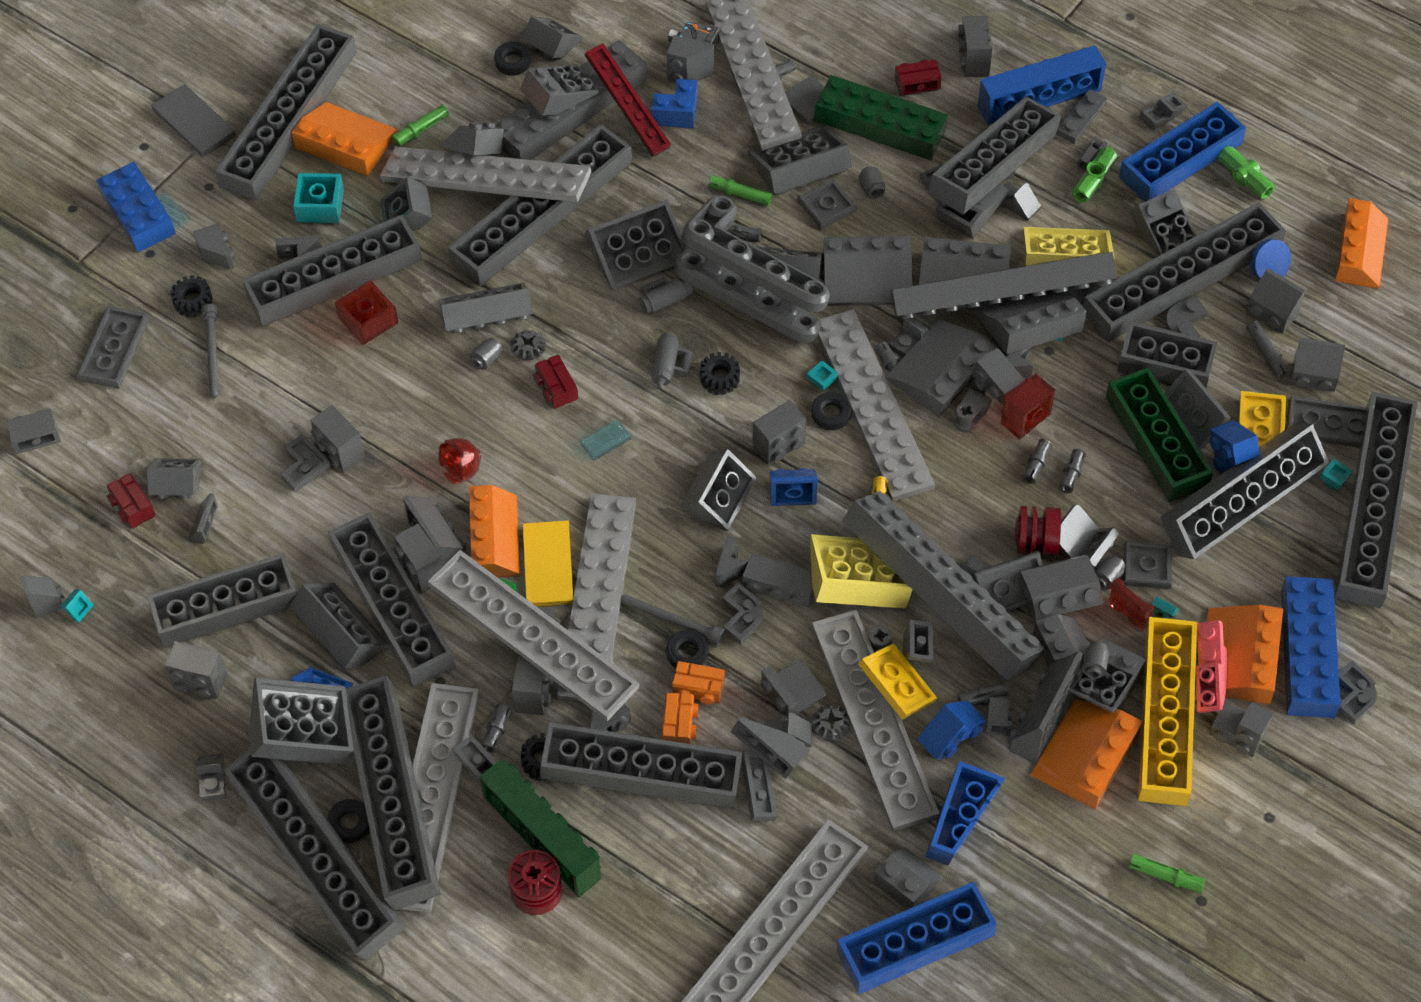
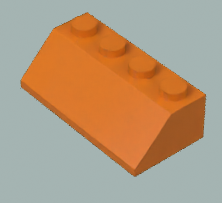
[1335,198,1388,289]
[469,485,520,578]

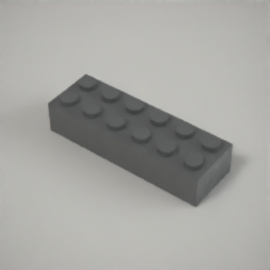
[147,553,297,648]

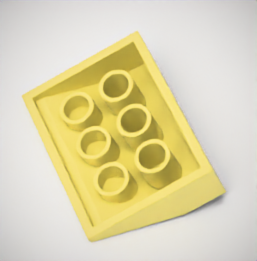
[1023,227,1115,281]
[810,534,913,608]

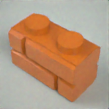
[672,661,725,705]
[661,693,699,744]

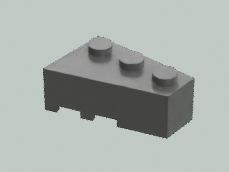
[958,16,992,77]

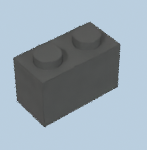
[6,408,61,454]

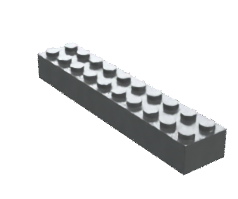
[215,24,357,201]
[448,124,632,287]
[1083,202,1286,342]
[891,252,1117,319]
[1334,392,1418,608]
[842,491,1045,681]
[346,675,441,911]
[224,748,406,960]

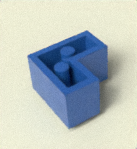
[651,79,698,129]
[1209,420,1260,473]
[917,700,987,760]

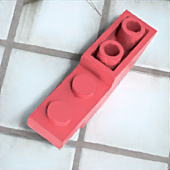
[1195,620,1227,713]

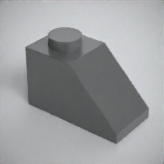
[19,575,65,618]
[903,619,933,663]

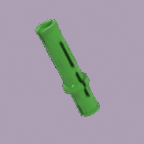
[392,104,449,147]
[708,175,773,206]
[1129,853,1206,894]

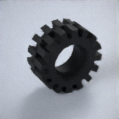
[171,275,213,317]
[700,352,740,395]
[521,733,547,781]

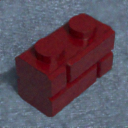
[895,59,942,96]
[533,354,578,408]
[106,473,155,528]

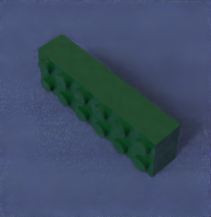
[814,75,948,161]
[1106,367,1213,502]
[479,759,601,898]

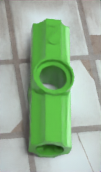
[1218,145,1275,200]
[1072,146,1118,203]

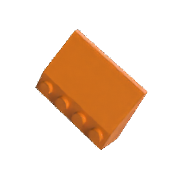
[292,102,399,176]
[1206,604,1283,704]
[1030,699,1143,809]

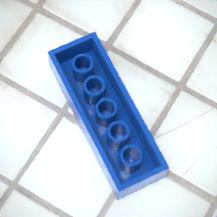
[977,45,1106,125]
[1119,101,1246,202]
[1281,576,1340,718]
[837,881,997,995]

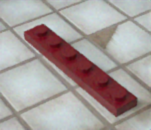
[584,43,671,157]

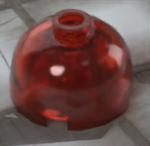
[438,437,481,484]

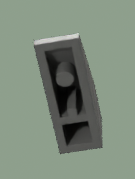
[731,717,810,779]

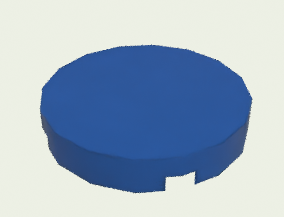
[1251,239,1291,280]

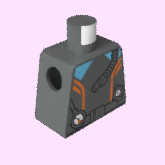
[668,22,719,50]

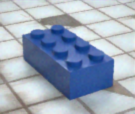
[96,162,176,252]

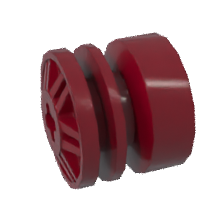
[1015,506,1061,557]
[508,850,562,915]

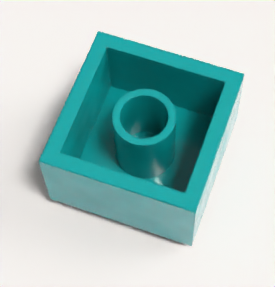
[293,173,344,223]

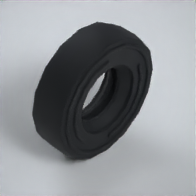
[494,41,531,75]
[812,392,851,430]
[666,630,709,668]
[327,799,370,843]

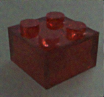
[334,280,399,345]
[1000,373,1056,440]

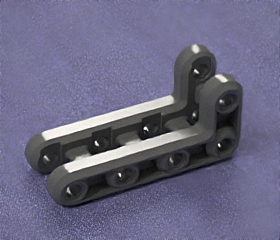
[674,195,830,343]

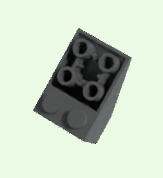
[520,64,599,116]
[936,184,1010,239]
[1129,189,1196,256]
[1069,638,1146,713]

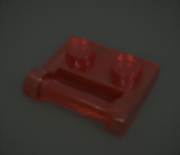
[1109,578,1155,631]

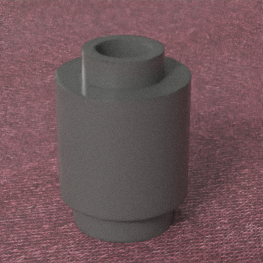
[859,166,885,199]
[470,338,502,370]
[1095,555,1125,590]
[1082,641,1109,679]

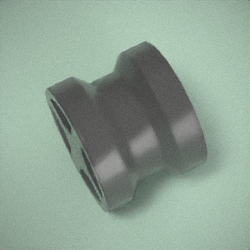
[869,625,892,653]

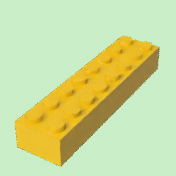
[1138,617,1197,806]

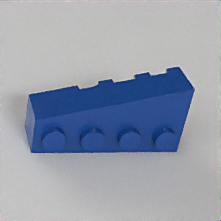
[925,761,1005,866]

